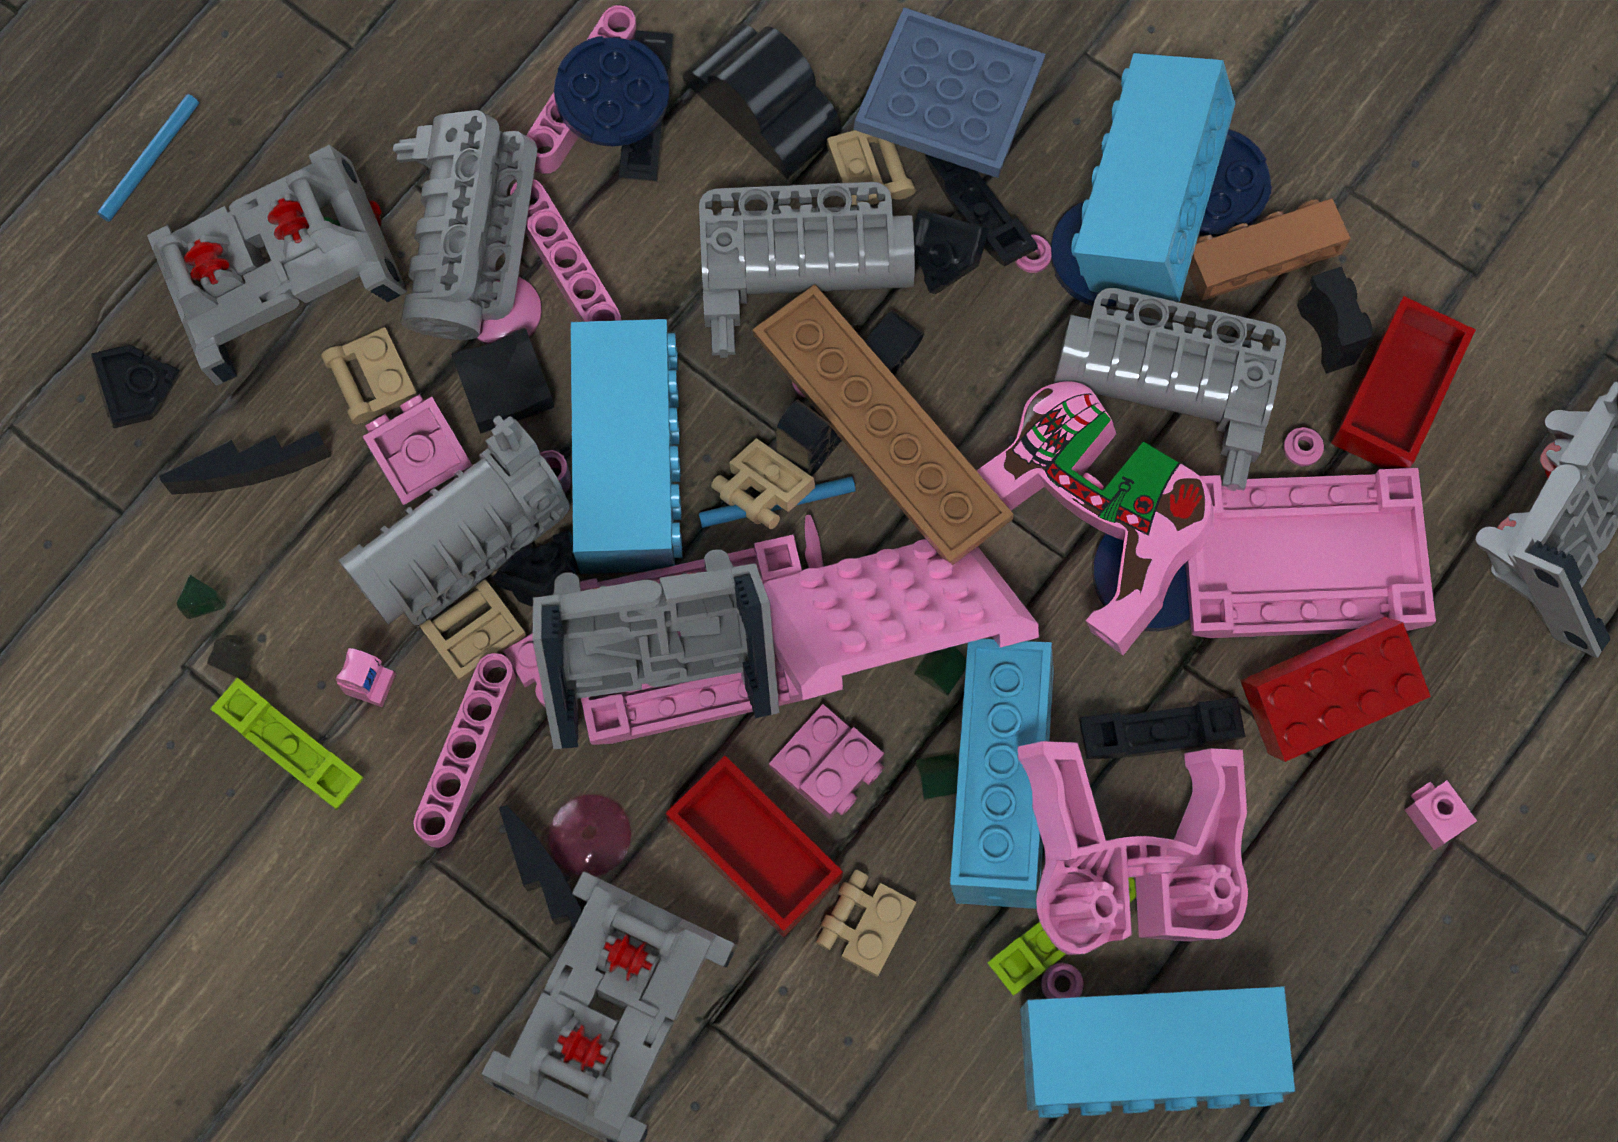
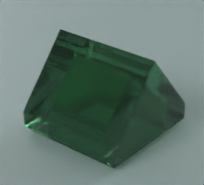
[177,575,226,619]
[914,646,967,696]
[915,752,959,800]

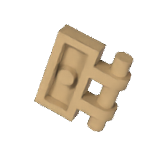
[711,438,815,529]
[816,869,917,977]

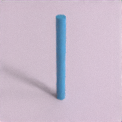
[97,94,199,222]
[699,476,856,528]

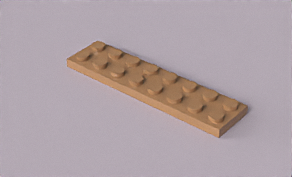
[752,284,1014,565]

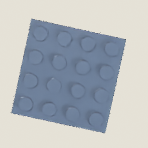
[853,8,1046,178]

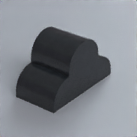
[683,24,842,179]

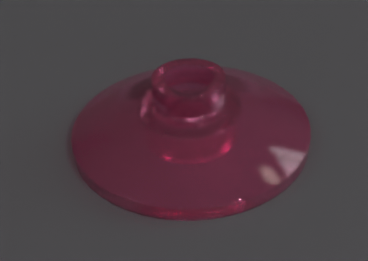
[549,795,631,876]

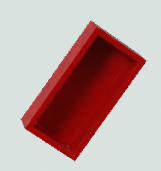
[1330,296,1476,469]
[1240,617,1431,762]
[666,755,843,937]

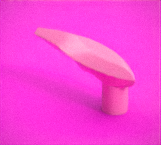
[805,515,824,568]

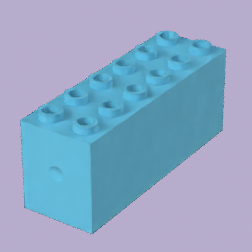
[1071,53,1236,302]
[571,319,682,574]
[950,639,1054,909]
[1020,987,1295,1118]

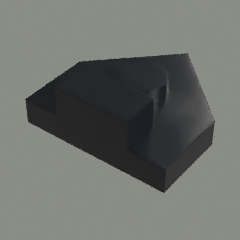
[913,209,989,294]
[91,345,180,429]
[493,530,576,607]

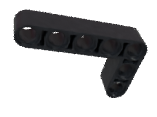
[776,310,924,476]

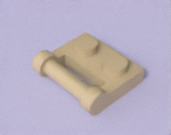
[827,130,915,207]
[321,327,417,424]
[419,579,527,683]

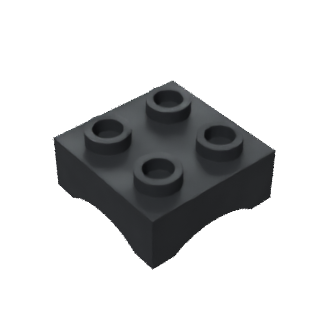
[1297,266,1373,374]
[451,328,554,434]

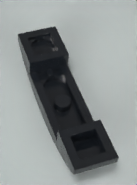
[925,154,1038,267]
[1079,697,1246,759]

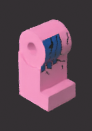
[336,648,396,707]

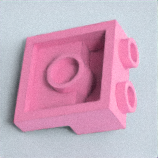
[362,394,472,505]
[769,704,885,820]

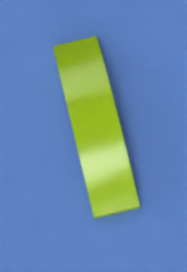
[210,677,364,810]
[987,877,1136,996]

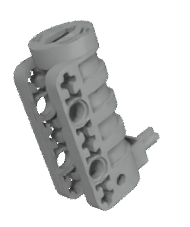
[393,110,537,340]

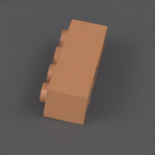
[1188,198,1351,301]

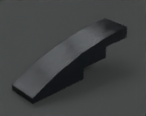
[619,30,674,182]
[159,431,331,495]
[499,805,583,929]

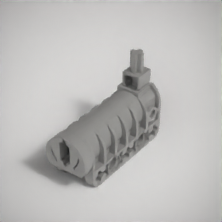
[699,182,915,358]
[1054,288,1286,491]
[338,416,570,625]

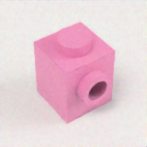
[1405,781,1477,850]

